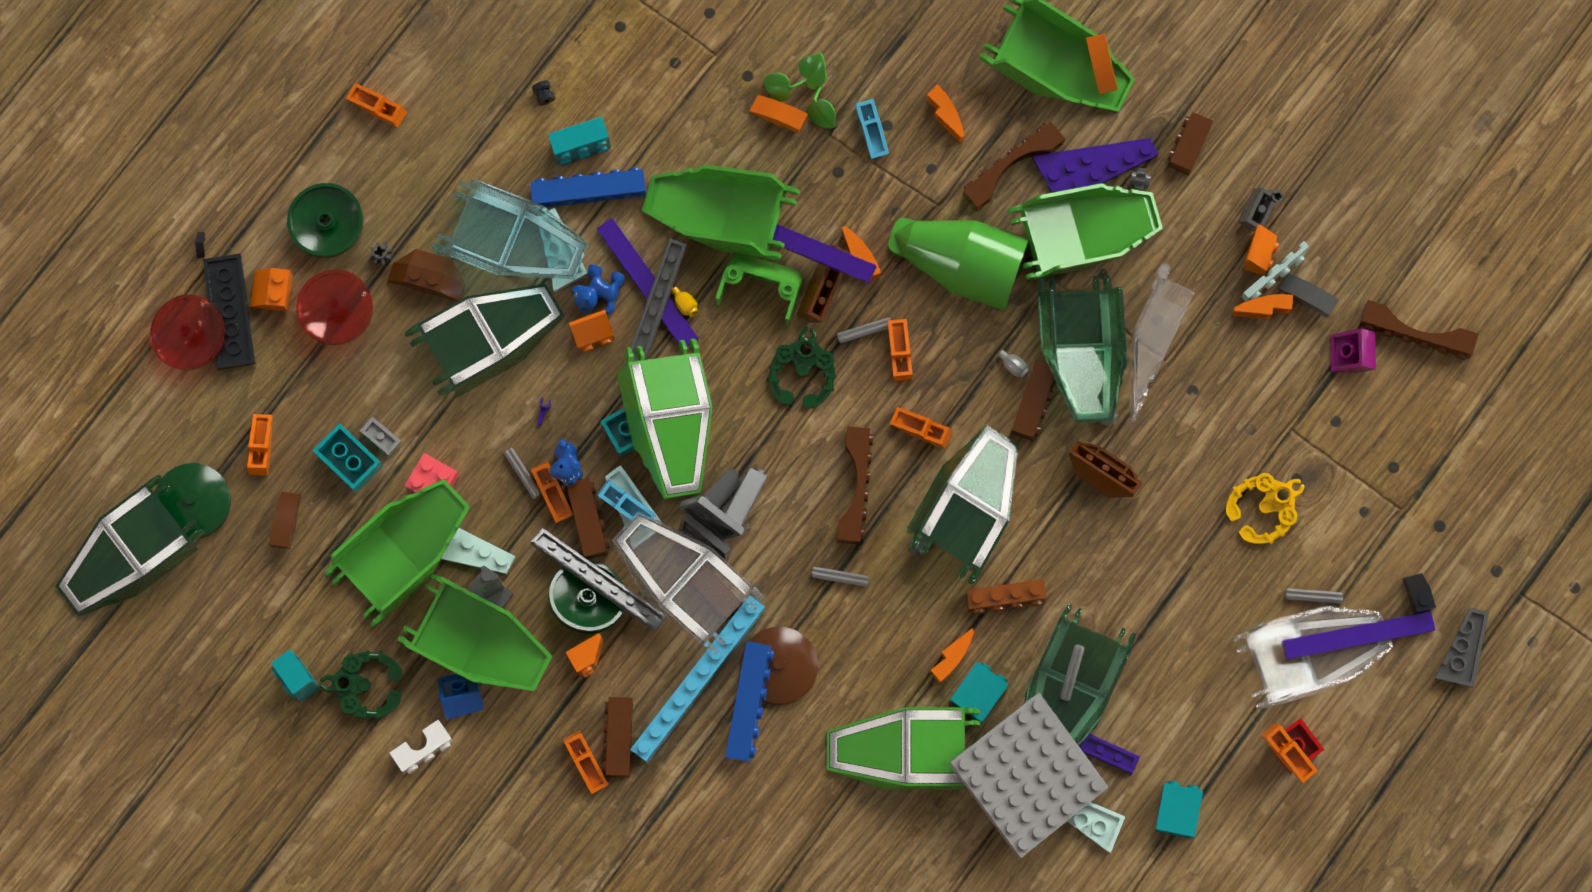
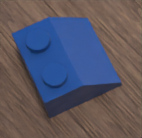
[437,674,484,719]

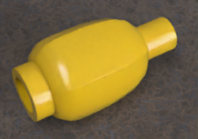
[671,287,699,318]

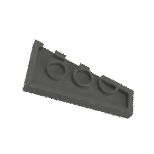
[1434,608,1489,688]

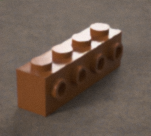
[966,579,1046,614]

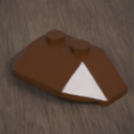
[388,249,466,302]
[1068,441,1142,498]

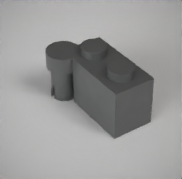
[1238,187,1284,231]

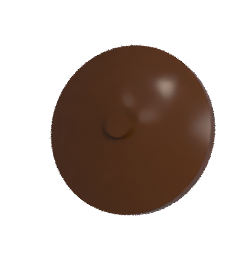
[740,627,818,705]

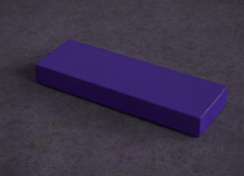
[1080,732,1140,775]

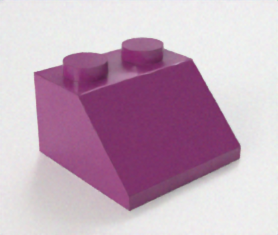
[1330,328,1376,373]

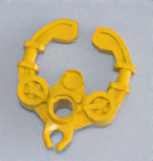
[1226,473,1305,544]

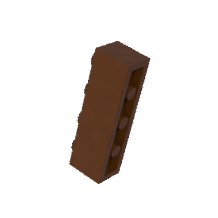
[797,245,851,323]
[1011,359,1057,441]
[567,478,610,560]
[602,697,633,778]

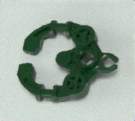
[767,327,837,408]
[320,650,402,720]

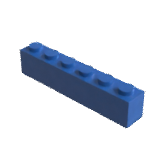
[530,168,646,209]
[725,641,774,761]

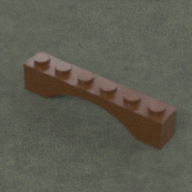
[963,122,1065,212]
[1359,300,1479,360]
[837,426,874,545]

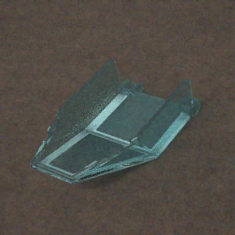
[432,178,589,279]

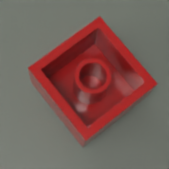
[1267,718,1324,775]

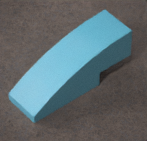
[854,99,889,159]
[597,479,656,530]

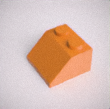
[1243,224,1279,276]
[250,268,293,312]
[569,310,615,353]
[565,633,604,678]

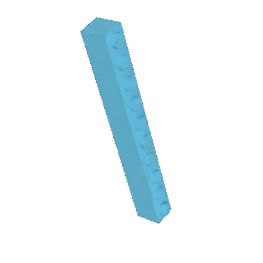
[630,595,765,763]

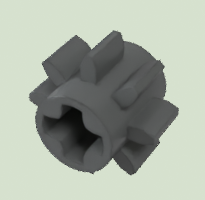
[1129,168,1151,191]
[369,242,393,266]

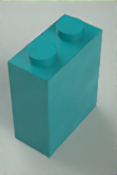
[949,662,1009,724]
[1154,781,1203,839]

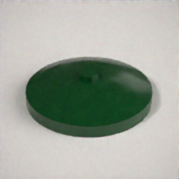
[287,183,364,258]
[153,463,231,540]
[548,561,624,634]

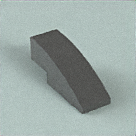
[1278,273,1339,318]

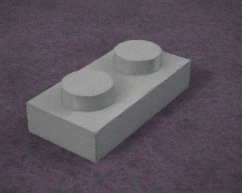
[360,417,402,456]

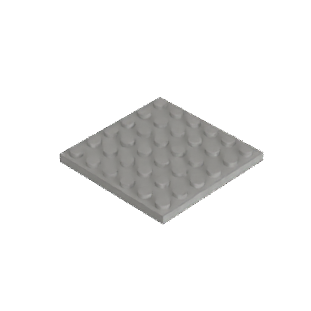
[949,693,1108,858]

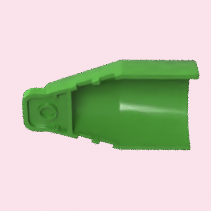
[888,218,1029,311]

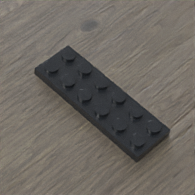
[203,253,256,370]

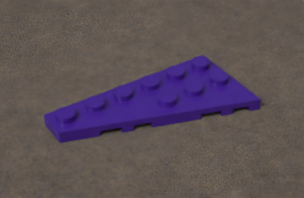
[1032,138,1159,193]

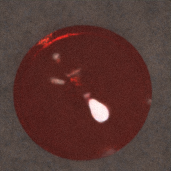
[296,269,373,345]
[150,294,225,371]

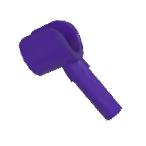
[537,397,551,425]

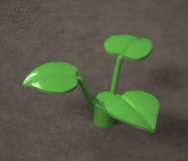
[763,53,836,129]

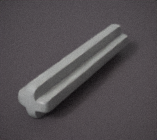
[837,317,891,343]
[504,448,541,499]
[812,567,869,587]
[1285,588,1343,603]
[1060,645,1085,701]

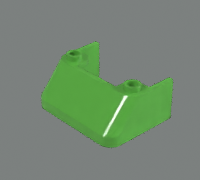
[716,254,803,327]

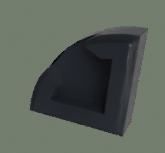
[195,232,206,258]

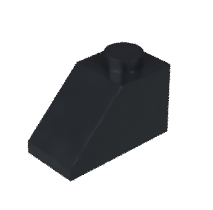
[1403,573,1436,615]

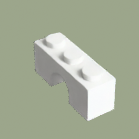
[390,720,453,774]

